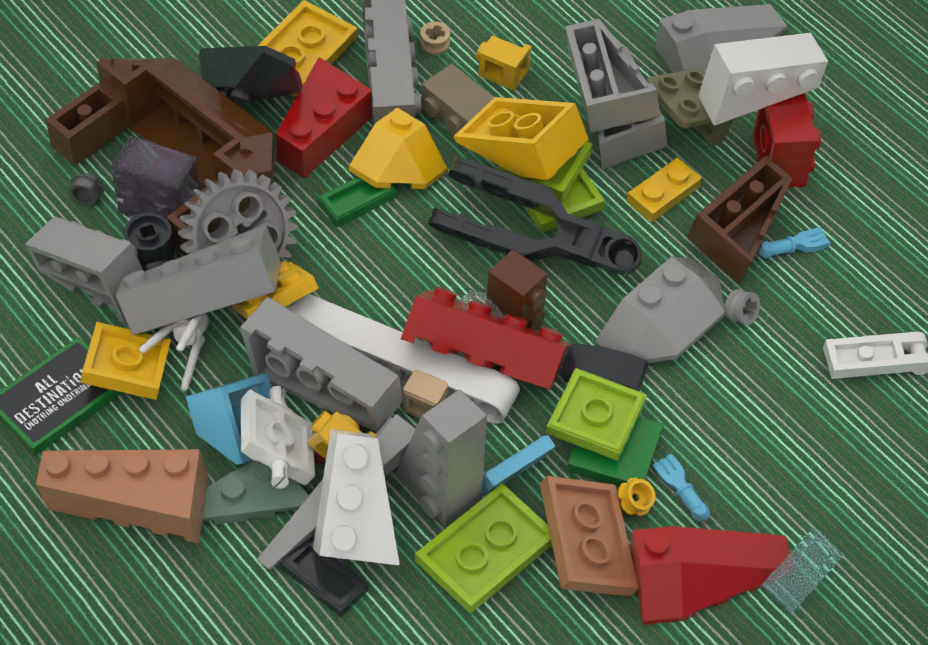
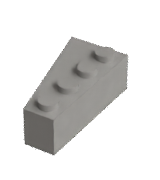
[363,0,421,126]
[116,224,281,335]
[240,297,404,432]

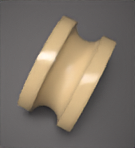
[420,22,450,55]

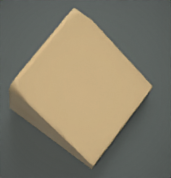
[402,370,448,418]

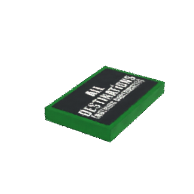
[0,337,123,456]

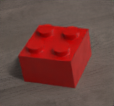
[752,93,821,187]

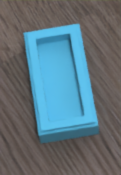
[482,435,556,496]

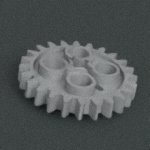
[178,169,298,258]

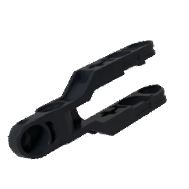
[427,157,642,275]

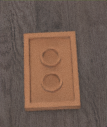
[540,476,639,596]

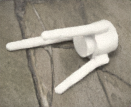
[139,313,209,391]

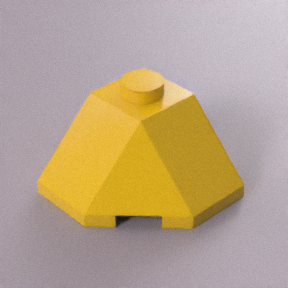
[348,108,447,189]

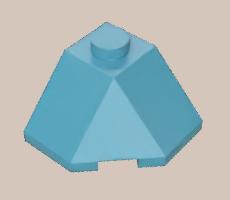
[186,373,272,465]

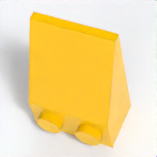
[454,97,589,180]

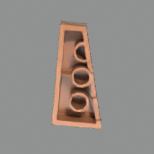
[36,449,208,544]

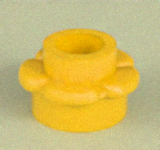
[618,478,655,516]

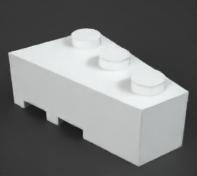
[698,33,828,126]
[313,429,400,565]

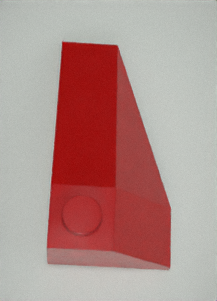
[630,526,794,625]

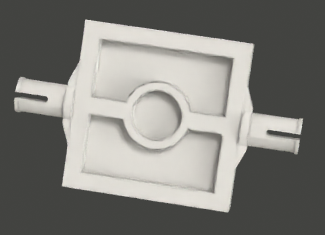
[241,386,315,489]

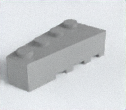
[395,389,487,527]

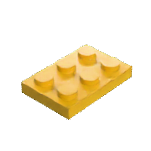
[258,0,358,97]

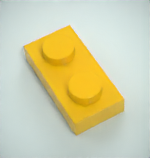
[626,157,702,223]

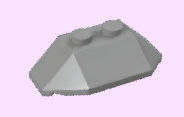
[594,256,726,363]

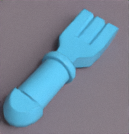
[757,227,831,259]
[651,454,710,522]

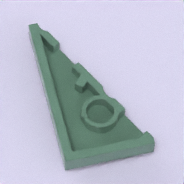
[202,460,309,525]

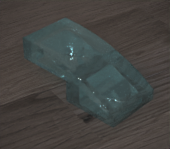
[761,527,844,612]

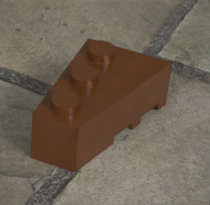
[687,156,793,284]

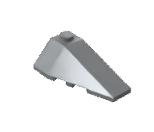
[655,4,787,75]

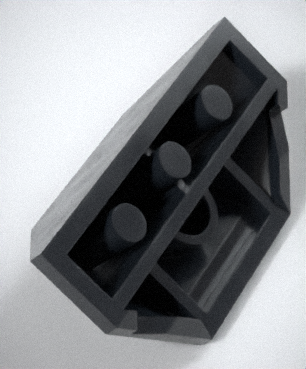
[199,46,303,103]

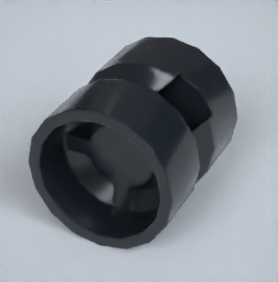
[124,213,176,272]

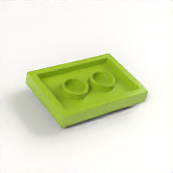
[415,483,552,614]

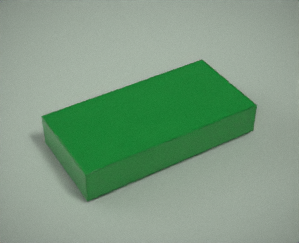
[318,177,397,228]

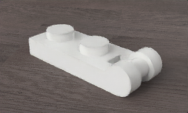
[823,332,928,379]

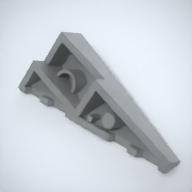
[257,414,416,570]

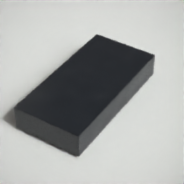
[281,537,368,617]

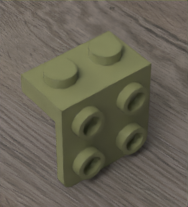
[647,68,734,146]

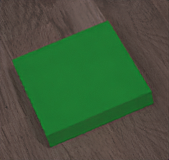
[567,417,663,487]

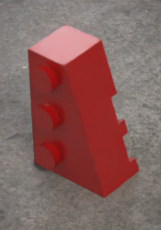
[276,57,372,178]

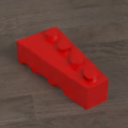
[401,287,570,390]

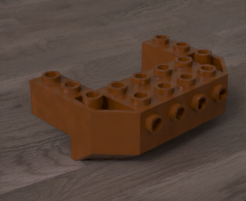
[46,58,275,256]

